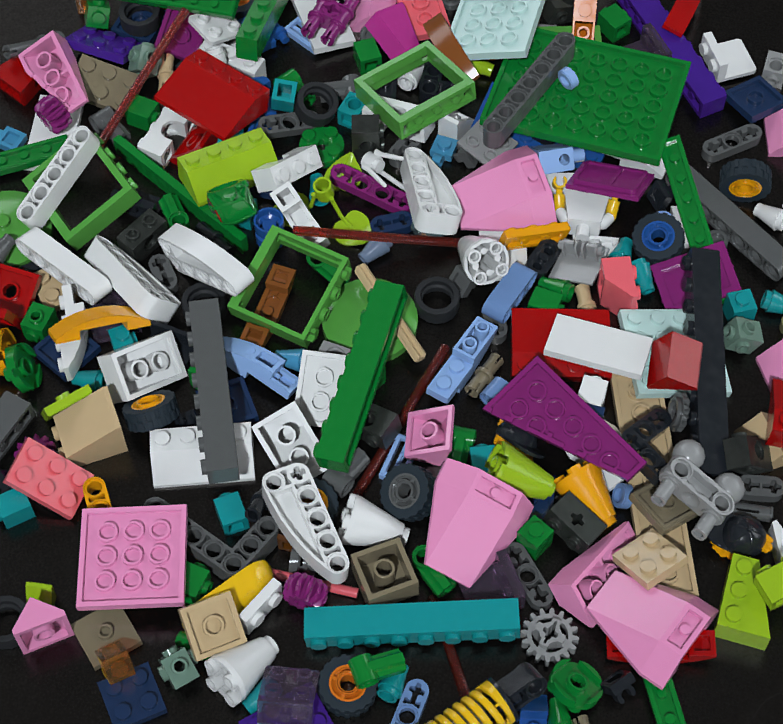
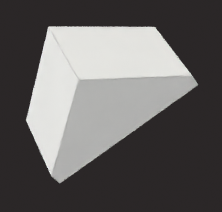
[438,110,474,140]

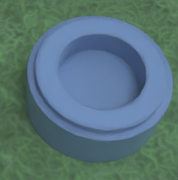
[612,483,634,509]

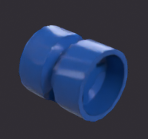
[253,207,285,249]

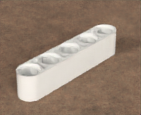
[16,126,100,229]
[15,226,112,305]

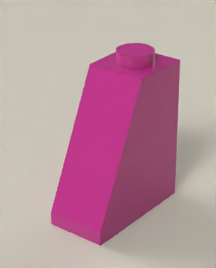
[365,2,419,60]

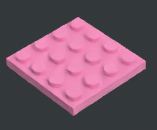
[76,504,188,611]

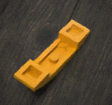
[48,305,151,344]

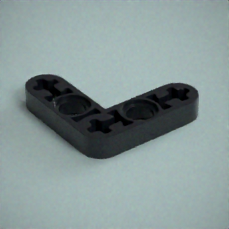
[621,408,678,488]

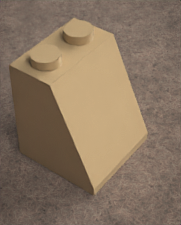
[51,386,128,467]

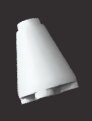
[458,235,509,285]
[337,493,410,547]
[204,635,279,707]

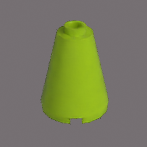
[484,441,556,500]

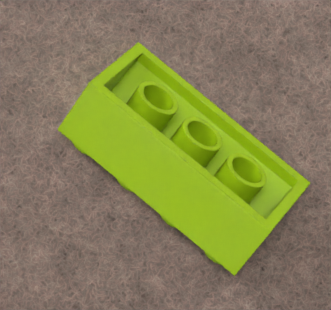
[177,127,278,207]

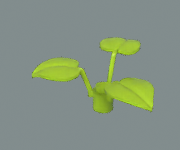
[273,152,372,246]

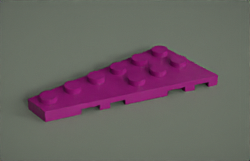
[482,356,647,482]

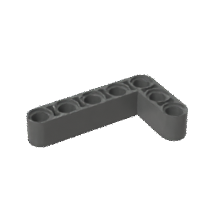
[143,497,280,581]

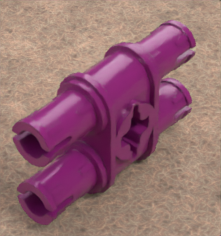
[301,0,361,46]

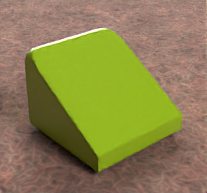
[25,581,57,606]

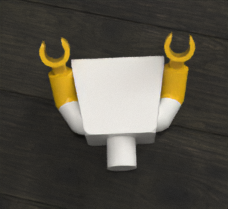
[552,176,620,243]

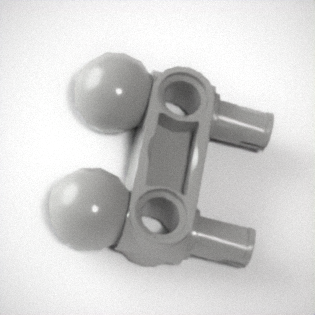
[651,439,745,541]

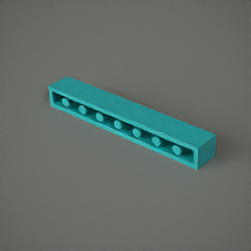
[304,598,520,650]

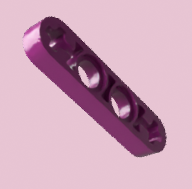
[330,164,410,213]

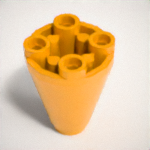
[554,461,617,528]

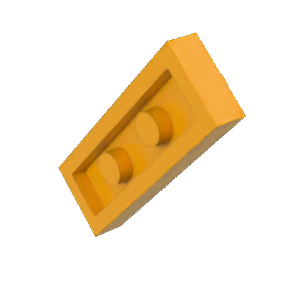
[499,222,571,250]

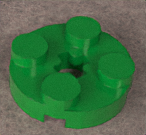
[299,126,345,168]
[3,342,42,393]
[547,659,603,713]

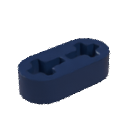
[370,211,414,238]

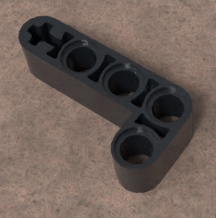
[419,41,454,104]

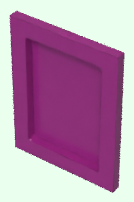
[565,160,654,202]
[650,241,742,309]

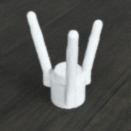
[361,149,405,191]

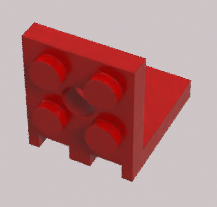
[0,263,42,330]

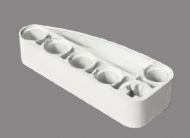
[400,147,463,235]
[158,223,254,297]
[84,235,181,324]
[262,463,350,584]

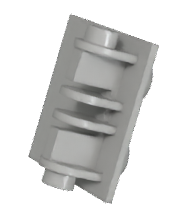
[457,119,519,165]
[549,238,610,286]

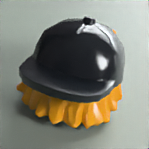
[493,419,546,461]
[708,513,774,560]

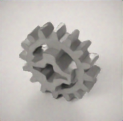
[520,608,579,667]

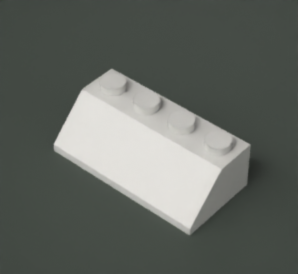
[150,422,255,488]

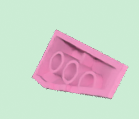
[18,30,89,114]
[548,521,636,628]

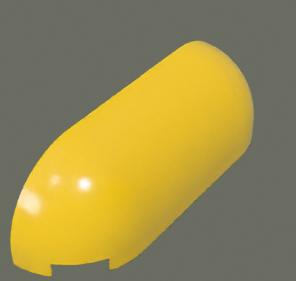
[182,560,273,628]

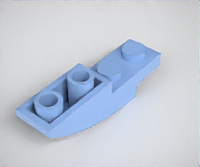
[426,316,498,404]
[223,336,298,400]

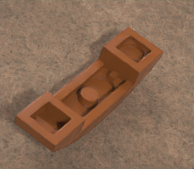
[423,12,480,81]
[240,263,296,348]

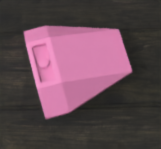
[452,146,557,231]
[424,458,534,588]
[586,570,719,690]

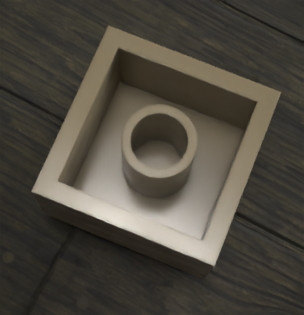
[350,537,419,605]

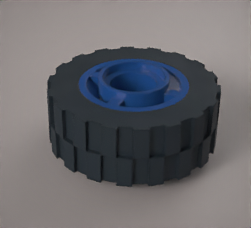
[632,212,685,265]

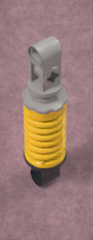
[426,662,547,724]

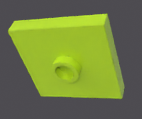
[41,384,92,421]

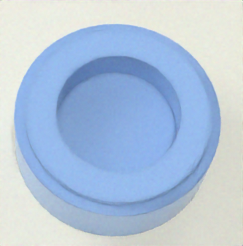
[558,66,579,90]

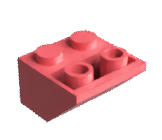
[597,256,641,316]

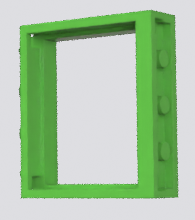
[354,40,476,140]
[22,132,142,251]
[227,225,352,349]

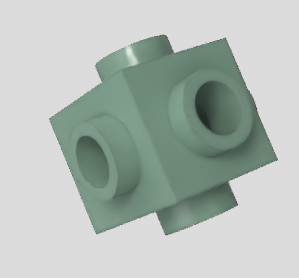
[128,42,162,79]
[723,316,764,354]
[157,645,200,690]

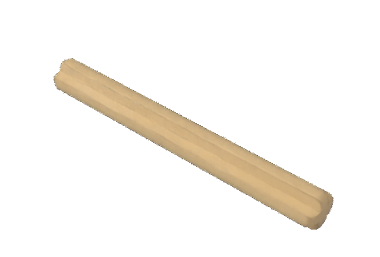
[355,263,426,363]

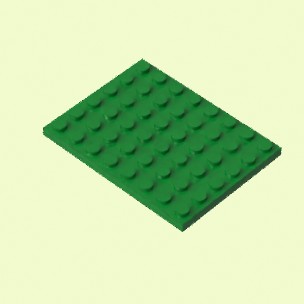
[480,28,691,166]

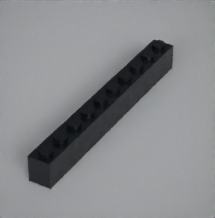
[681,247,730,480]

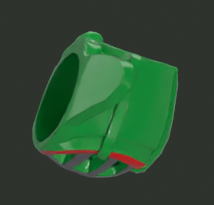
[207,179,258,225]

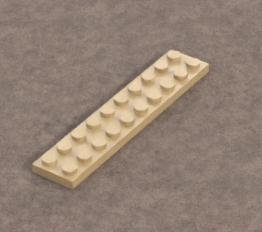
[610,373,699,597]

